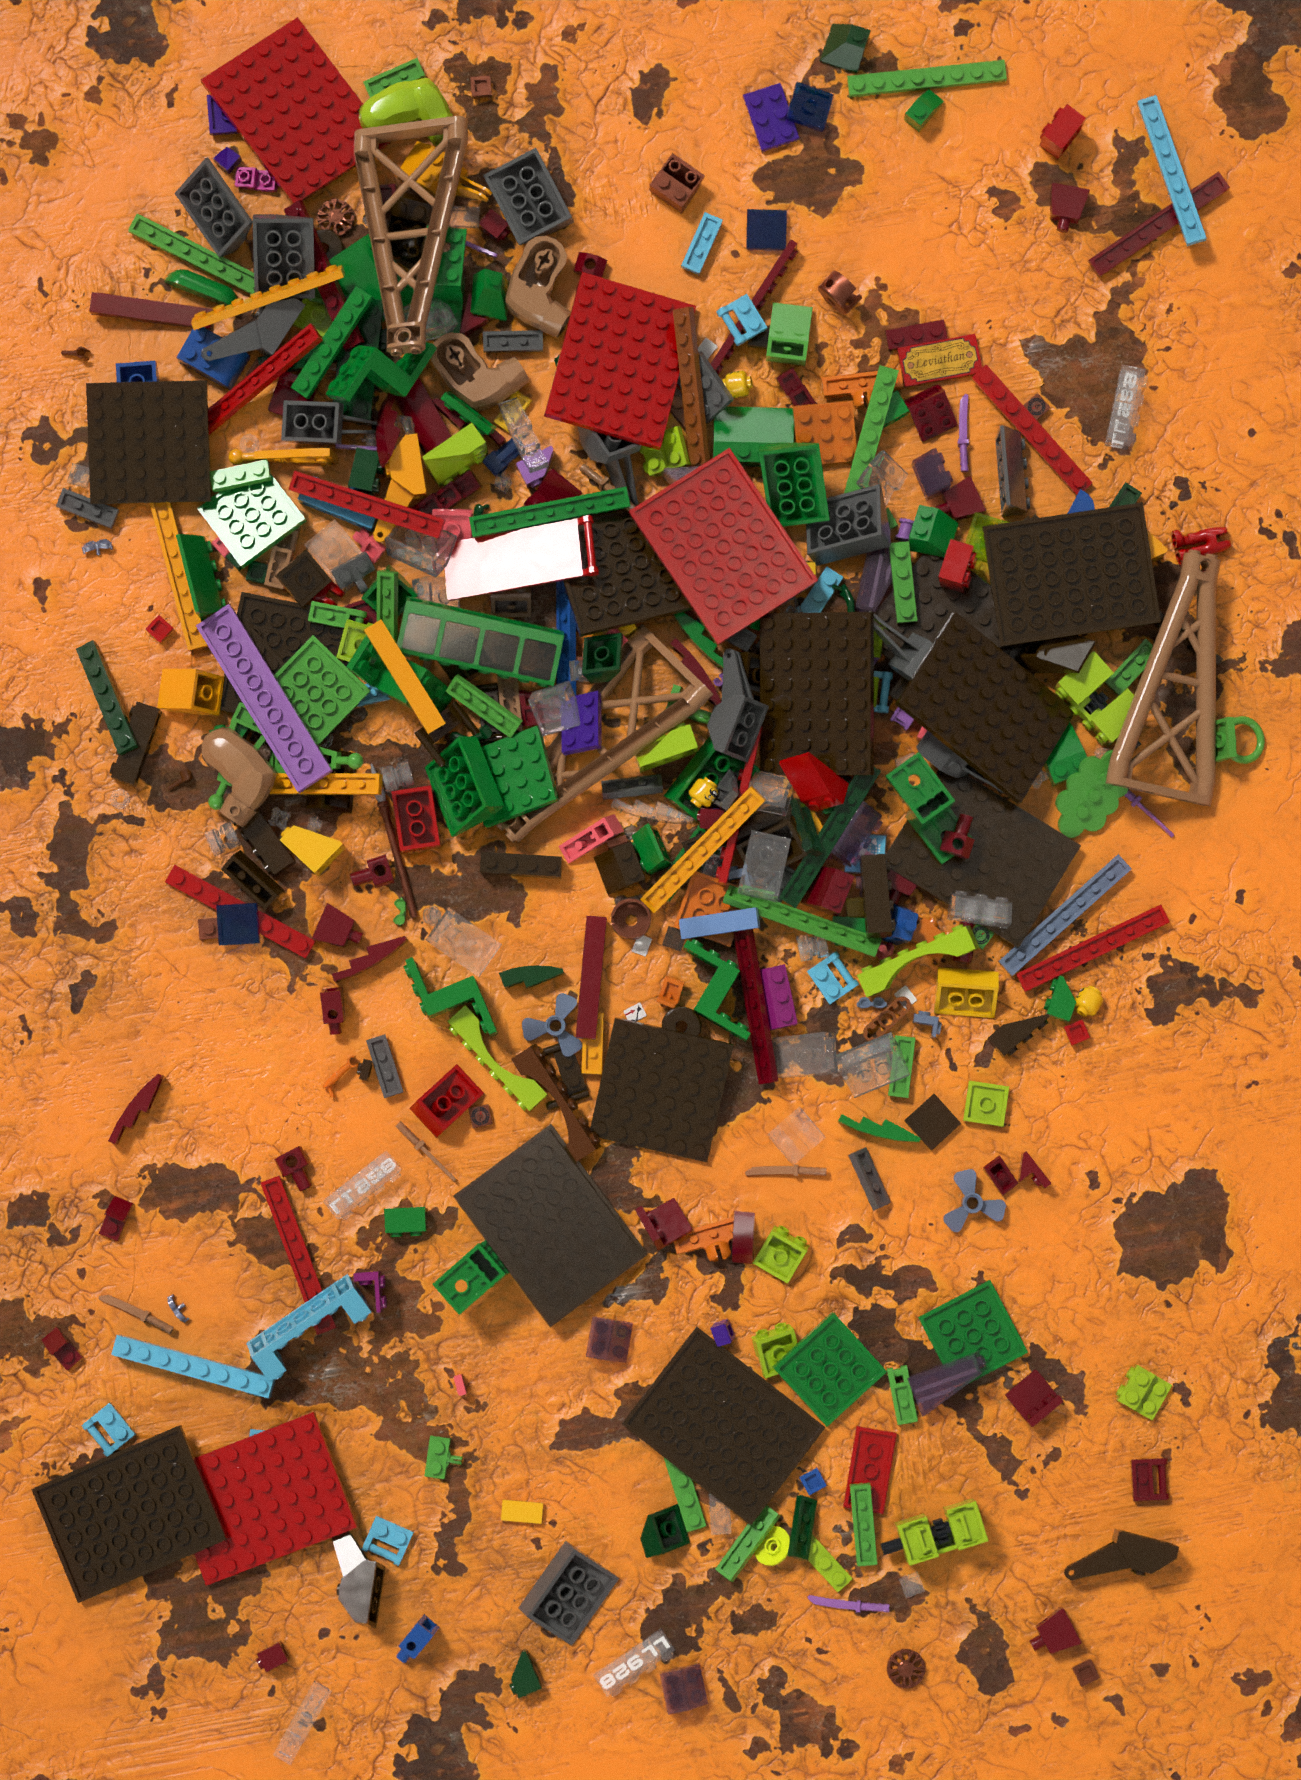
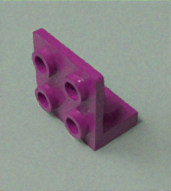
[354,1271,387,1313]

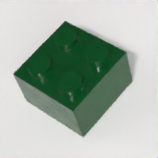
[348,447,385,497]

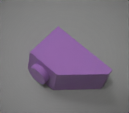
[516,445,554,488]

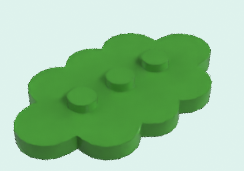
[1055,750,1128,838]

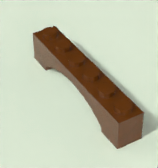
[511,1044,601,1162]

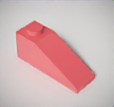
[559,814,624,864]

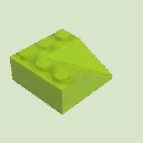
[422,423,488,488]
[635,723,698,773]

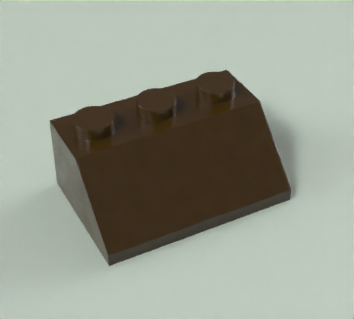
[306,748,356,813]
[736,815,808,881]

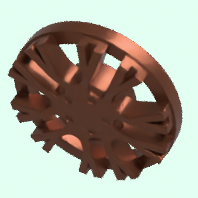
[317,199,355,236]
[887,1649,925,1688]

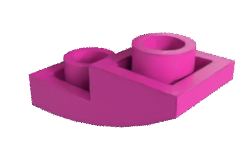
[235,167,278,192]

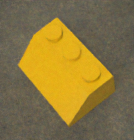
[934,967,999,1018]

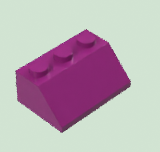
[760,964,798,1031]

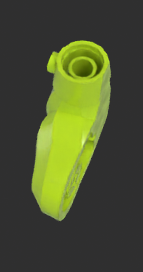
[359,78,453,147]

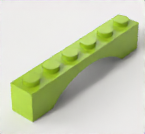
[857,924,980,997]
[447,1005,548,1111]

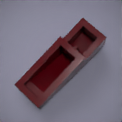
[732,1211,755,1264]

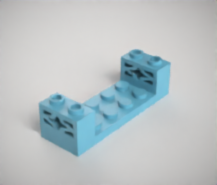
[247,1274,371,1382]

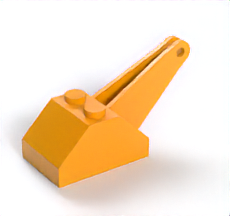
[397,141,492,202]
[373,433,426,543]

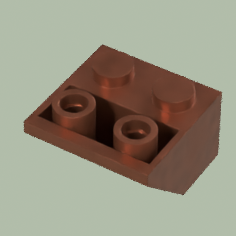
[649,153,705,213]

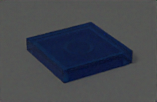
[785,82,834,132]
[746,209,787,251]
[216,903,260,946]

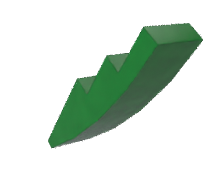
[673,612,723,670]
[837,1114,921,1142]

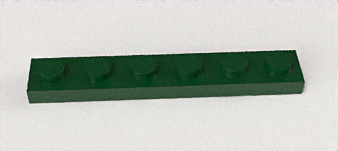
[76,640,139,755]

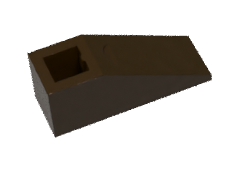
[987,1014,1050,1057]

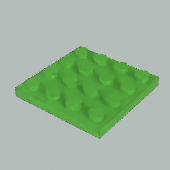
[275,635,371,746]

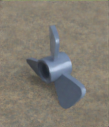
[522,993,582,1057]
[943,1169,1006,1232]

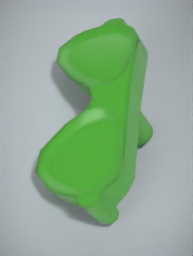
[393,898,406,926]

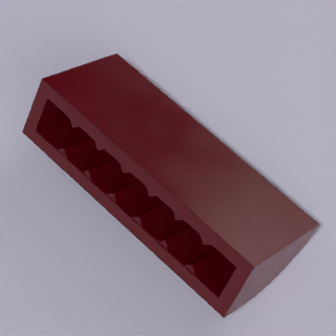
[394,377,452,455]

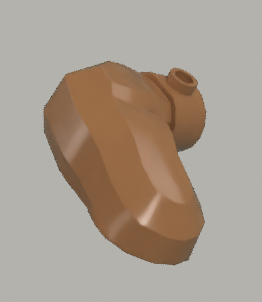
[505,236,571,338]
[431,333,530,412]
[202,727,277,827]

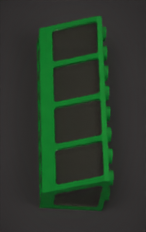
[396,596,564,687]

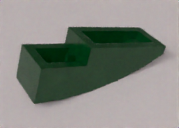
[499,965,564,989]

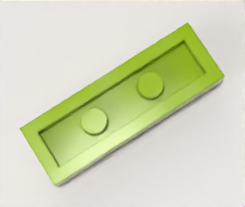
[808,1534,853,1592]

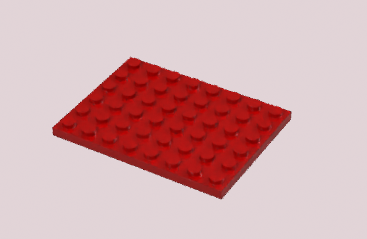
[201,17,391,204]
[544,272,696,450]
[629,448,818,646]
[194,1411,358,1586]

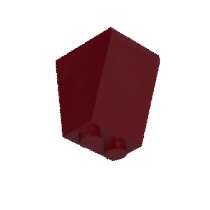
[801,867,855,916]

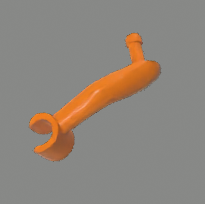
[323,1055,358,1098]

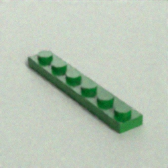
[291,286,374,399]

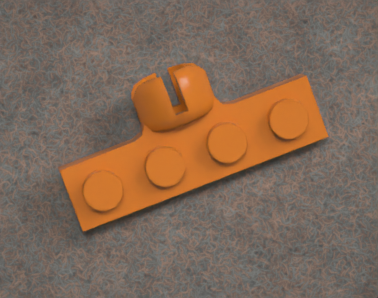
[822,368,904,411]
[674,1217,734,1262]

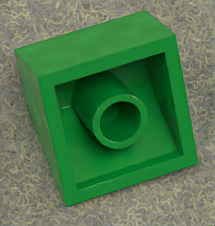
[909,505,959,558]
[631,823,673,875]

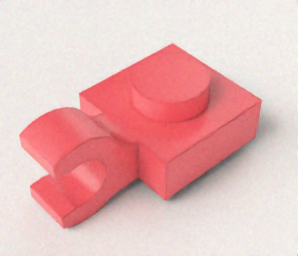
[352,527,387,564]

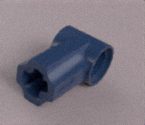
[482,438,524,477]

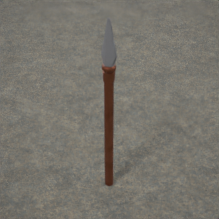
[370,764,418,918]

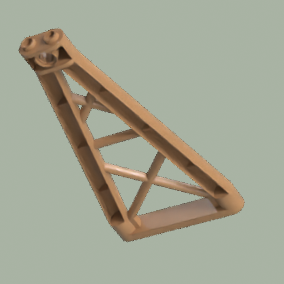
[354,116,468,356]
[1105,549,1221,806]
[496,624,714,843]

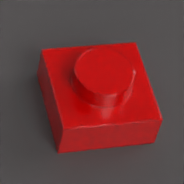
[145,615,174,644]
[1063,1019,1090,1046]

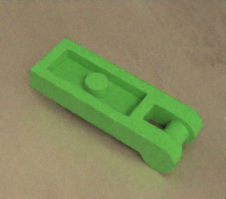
[308,601,367,628]
[887,1365,918,1425]

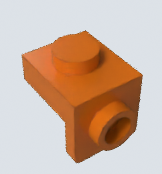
[656,975,685,1009]

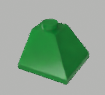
[470,269,510,321]
[361,565,418,617]

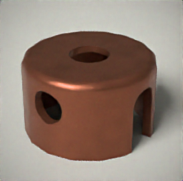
[818,270,862,315]
[611,898,651,940]

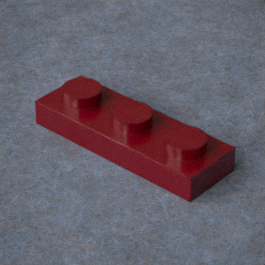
[885,319,948,351]

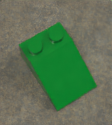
[1044,722,1087,787]

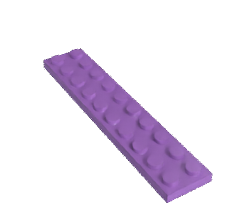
[196,604,333,793]

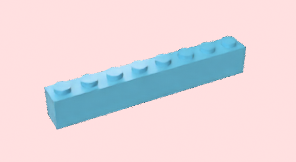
[111,1335,276,1398]

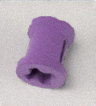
[895,518,914,542]
[890,707,914,731]

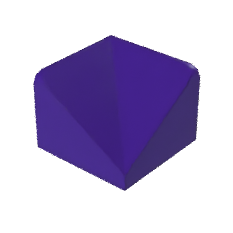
[213,147,242,174]
[710,1319,735,1347]

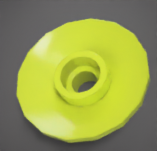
[754,1526,790,1566]

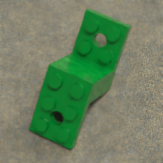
[425,226,467,340]
[326,342,437,402]
[346,635,452,713]
[885,752,973,865]
[683,939,750,1042]
[403,957,498,1037]
[432,1240,509,1315]

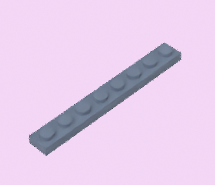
[998,854,1131,977]

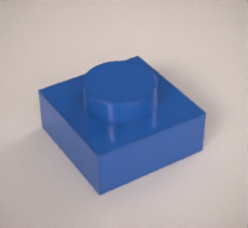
[799,1467,827,1495]

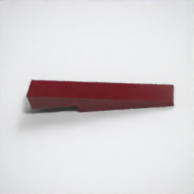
[89,292,213,330]
[575,916,607,1040]

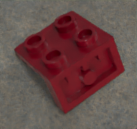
[268,371,318,416]
[903,384,958,442]
[524,468,582,524]
[635,1198,693,1251]
[1005,1370,1064,1427]

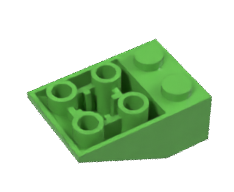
[766,302,813,366]

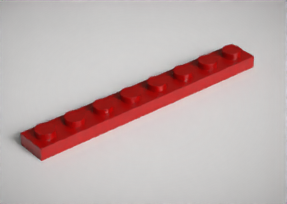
[208,323,323,435]
[971,364,1093,496]
[288,471,446,539]
[715,727,762,886]
[165,864,316,959]
[1016,904,1170,992]
[260,1175,337,1335]

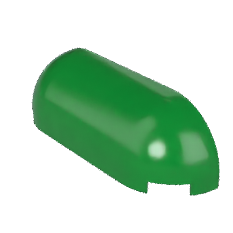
[164,269,238,306]

